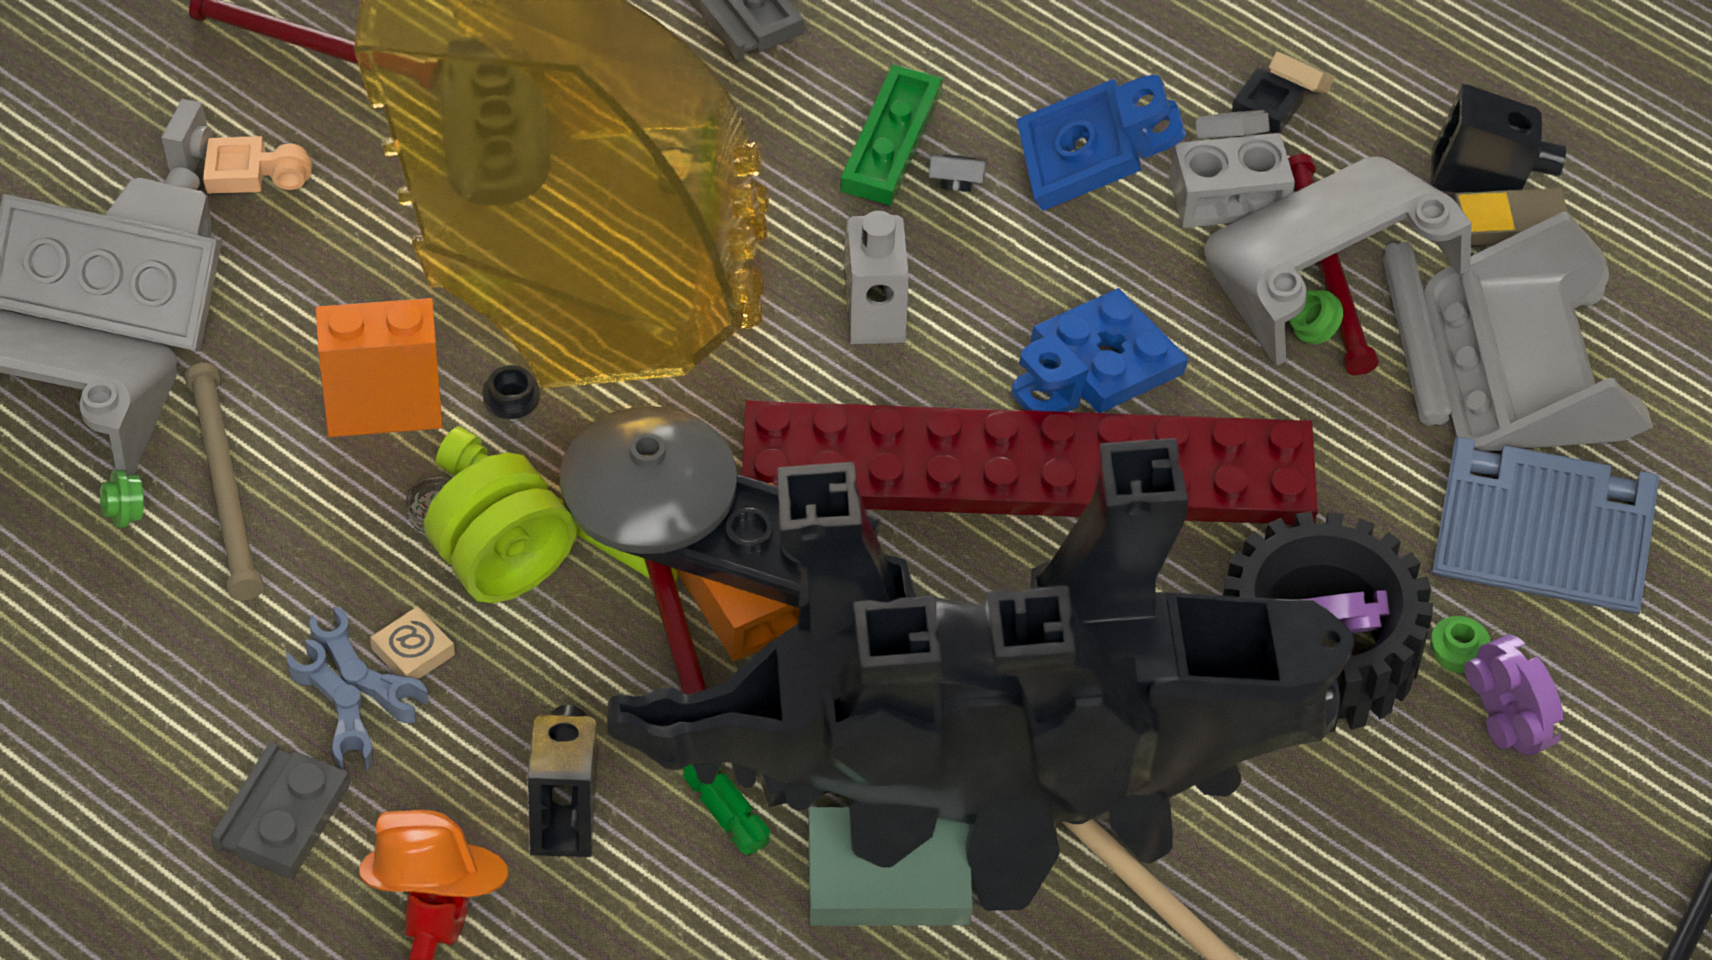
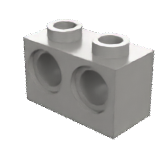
[1169,133,1295,228]

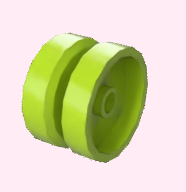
[424,452,577,604]

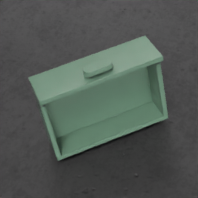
[808,807,972,926]

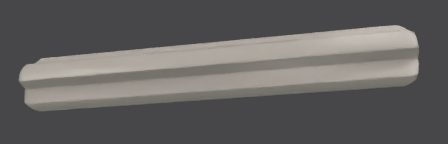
[1382,242,1452,426]

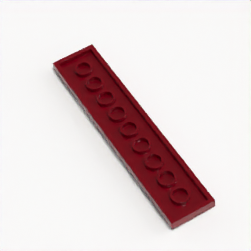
[742,400,1318,525]

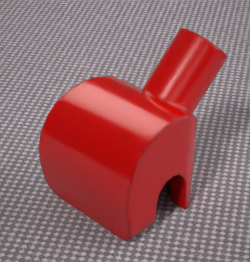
[404,891,469,960]

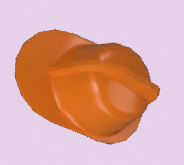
[359,810,509,897]

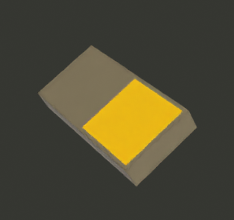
[1454,188,1568,246]

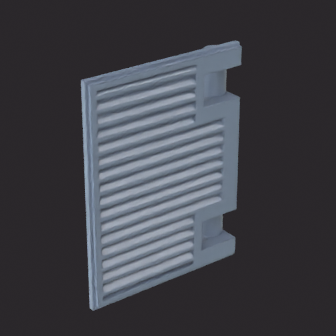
[1432,437,1660,615]

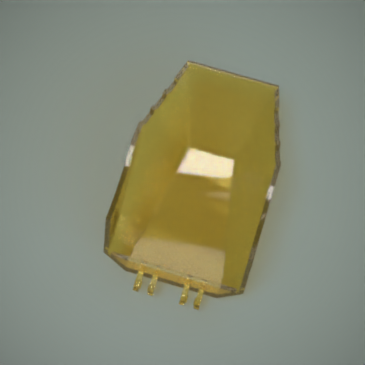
[354,0,769,388]

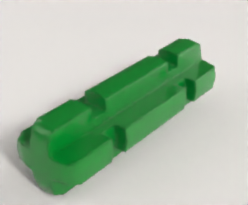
[683,765,770,856]

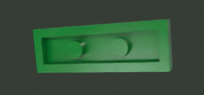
[840,64,943,206]

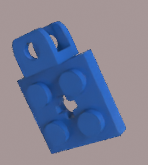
[1017,75,1186,211]
[1011,288,1189,413]

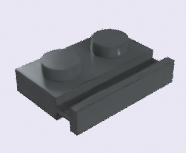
[690,0,804,61]
[211,742,350,880]

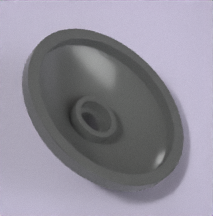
[560,406,737,554]

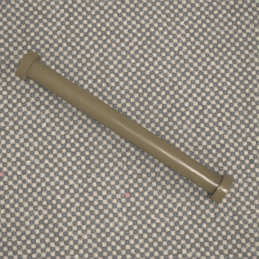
[185,363,264,601]

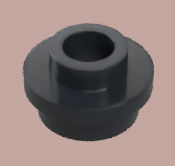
[483,365,540,419]

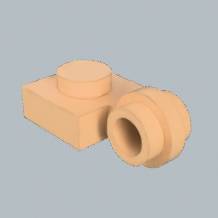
[203,136,312,194]

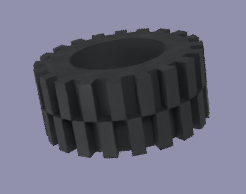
[1222,512,1433,732]

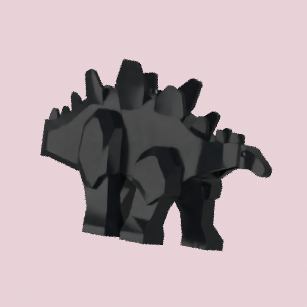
[607,438,1353,911]

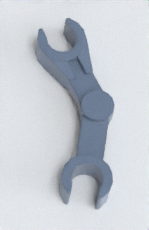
[309,606,428,723]
[286,639,374,771]

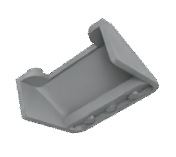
[1204,157,1472,366]
[1424,212,1653,452]
[0,310,178,475]

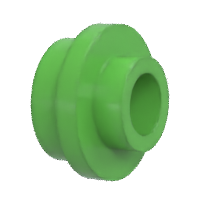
[1289,290,1343,345]
[100,470,144,528]
[1430,616,1490,673]

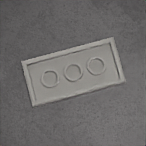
[0,194,222,351]

